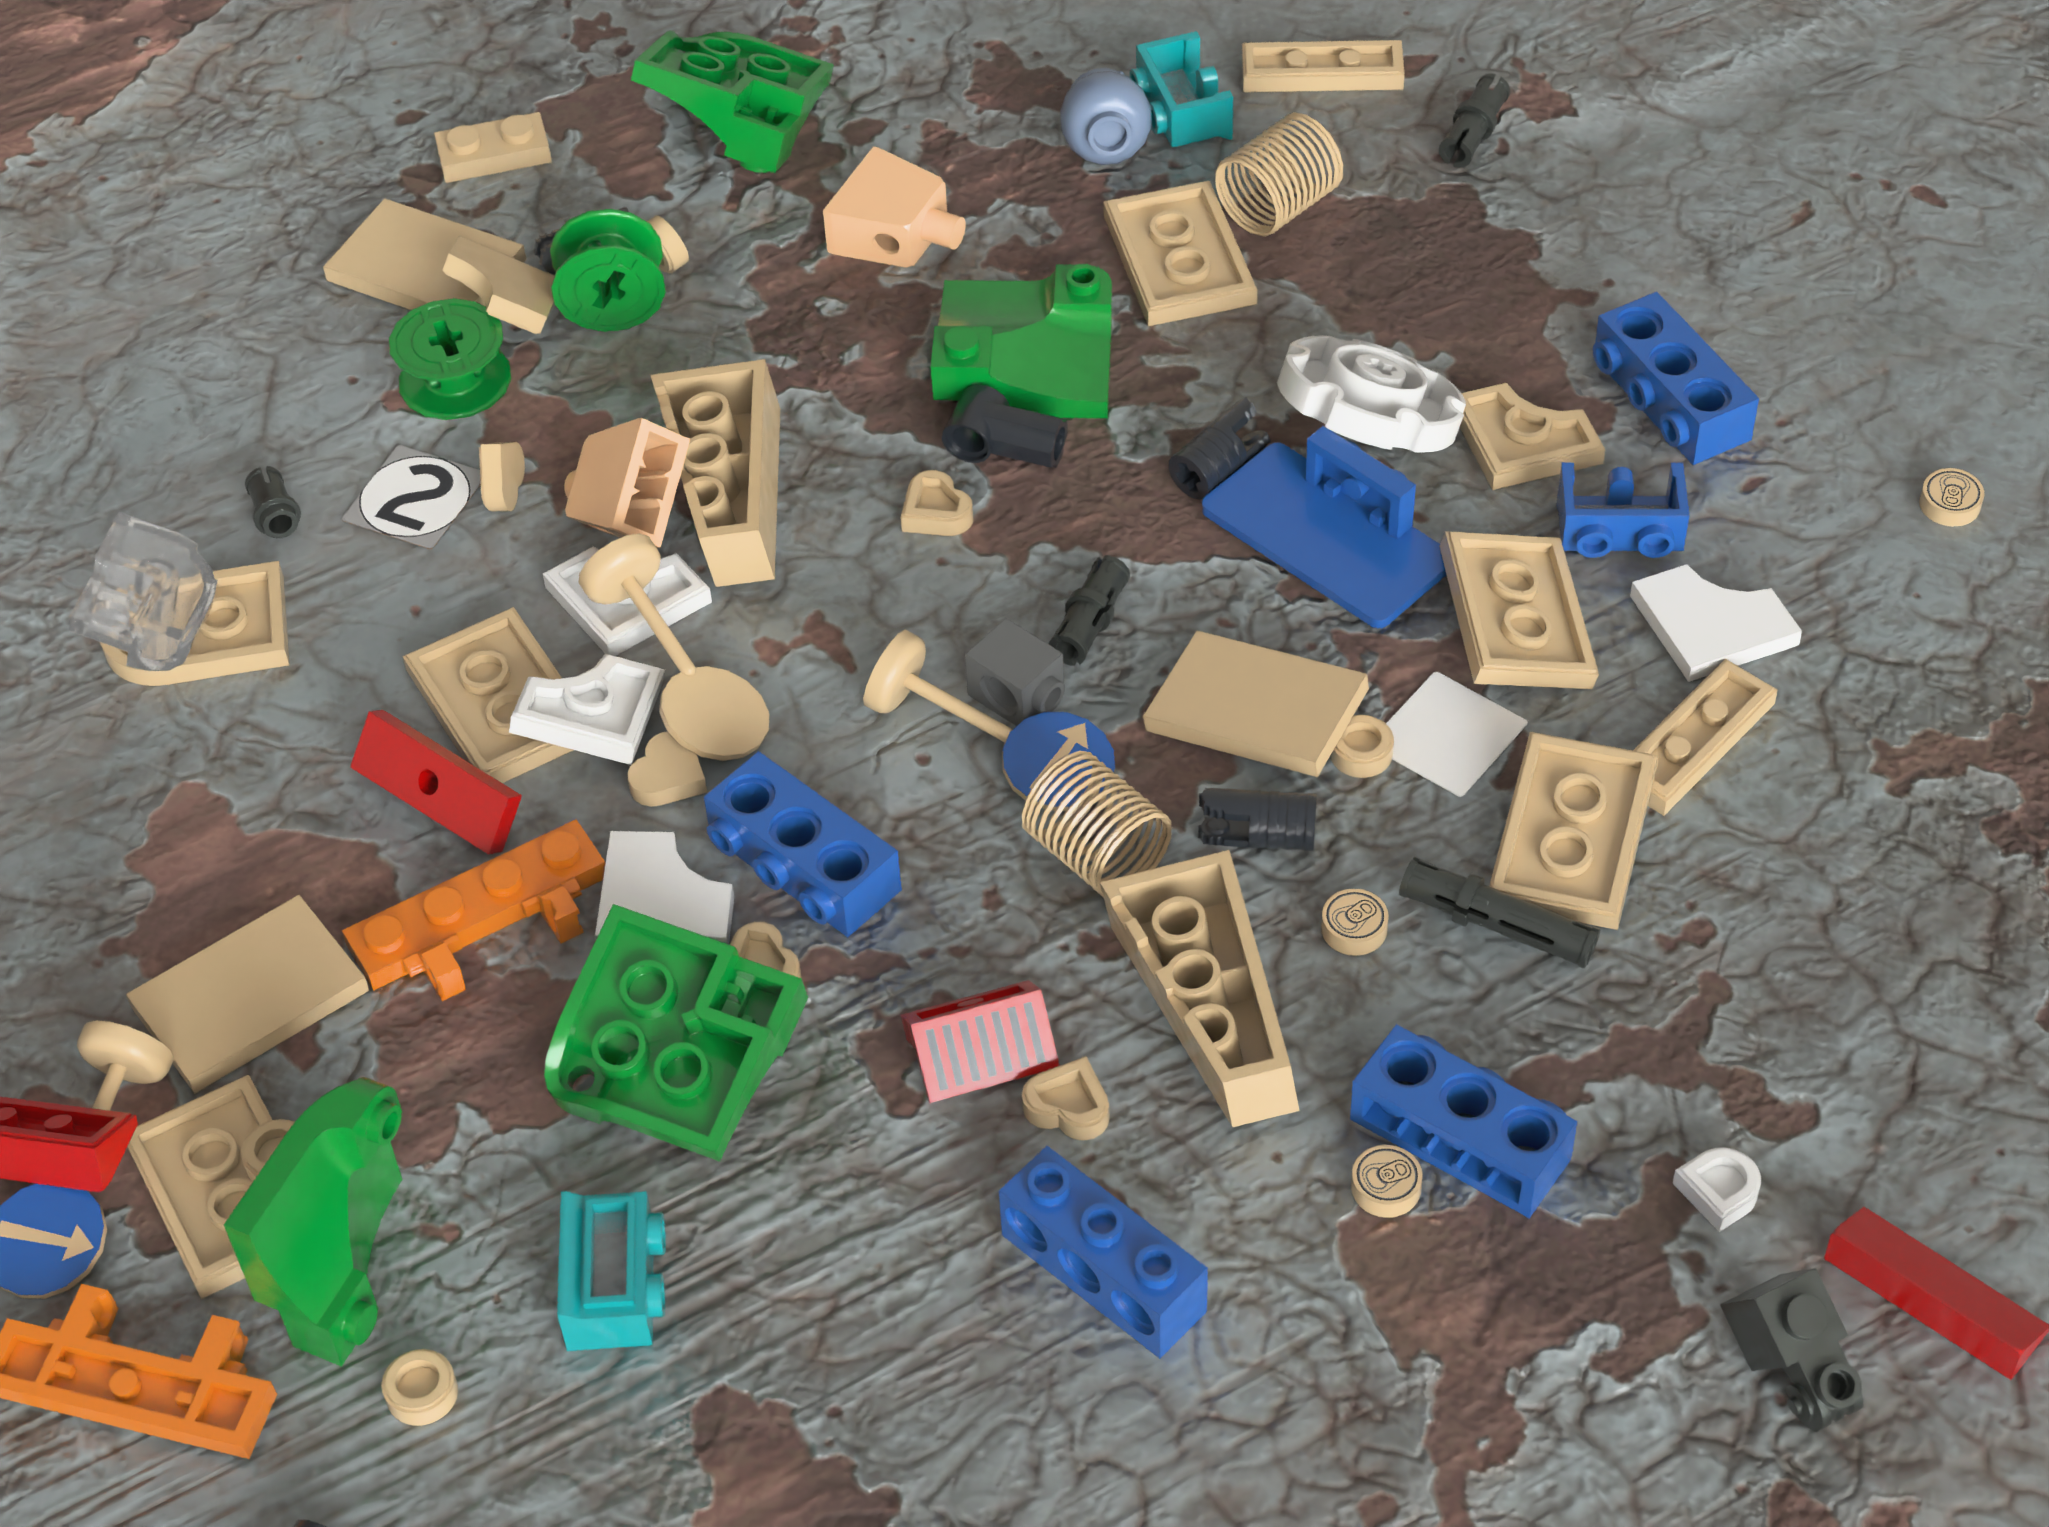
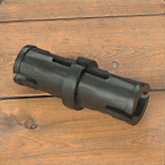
[1439,73,1511,168]
[1049,555,1130,666]

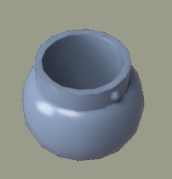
[1060,68,1151,165]

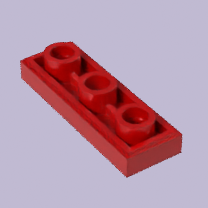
[350,710,522,855]

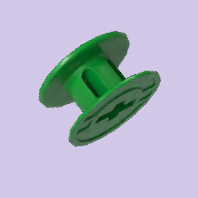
[550,209,666,332]
[389,298,512,420]

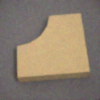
[442,236,555,334]
[1460,383,1605,490]

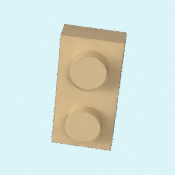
[434,112,552,183]

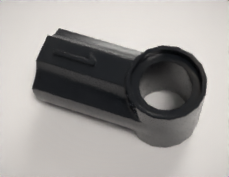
[942,385,1068,468]

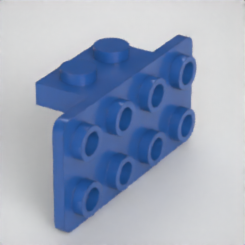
[1202,426,1446,628]

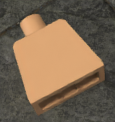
[823,146,966,268]
[564,418,690,548]

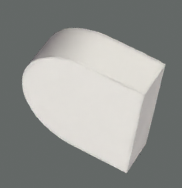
[1673,1147,1761,1232]

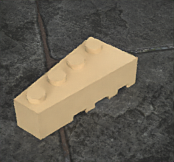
[651,359,780,587]
[1100,850,1299,1127]

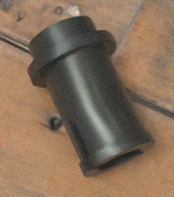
[245,466,301,538]

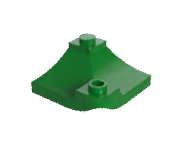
[631,30,834,173]
[931,264,1112,419]
[544,904,809,1161]
[224,1077,403,1367]

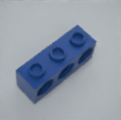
[1593,291,1759,465]
[704,751,902,938]
[1350,1024,1578,1219]
[999,1146,1208,1359]

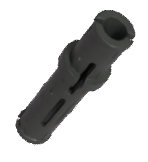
[1399,856,1601,969]

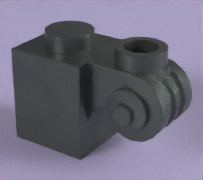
[1720,1268,1864,1432]

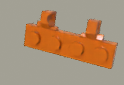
[342,819,606,1001]
[0,1284,277,1459]

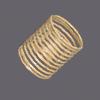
[1215,112,1343,237]
[1022,751,1171,897]

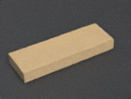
[1242,40,1405,92]
[1633,659,1778,816]

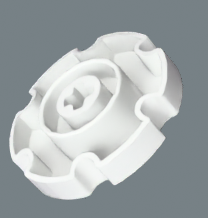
[1277,335,1466,452]

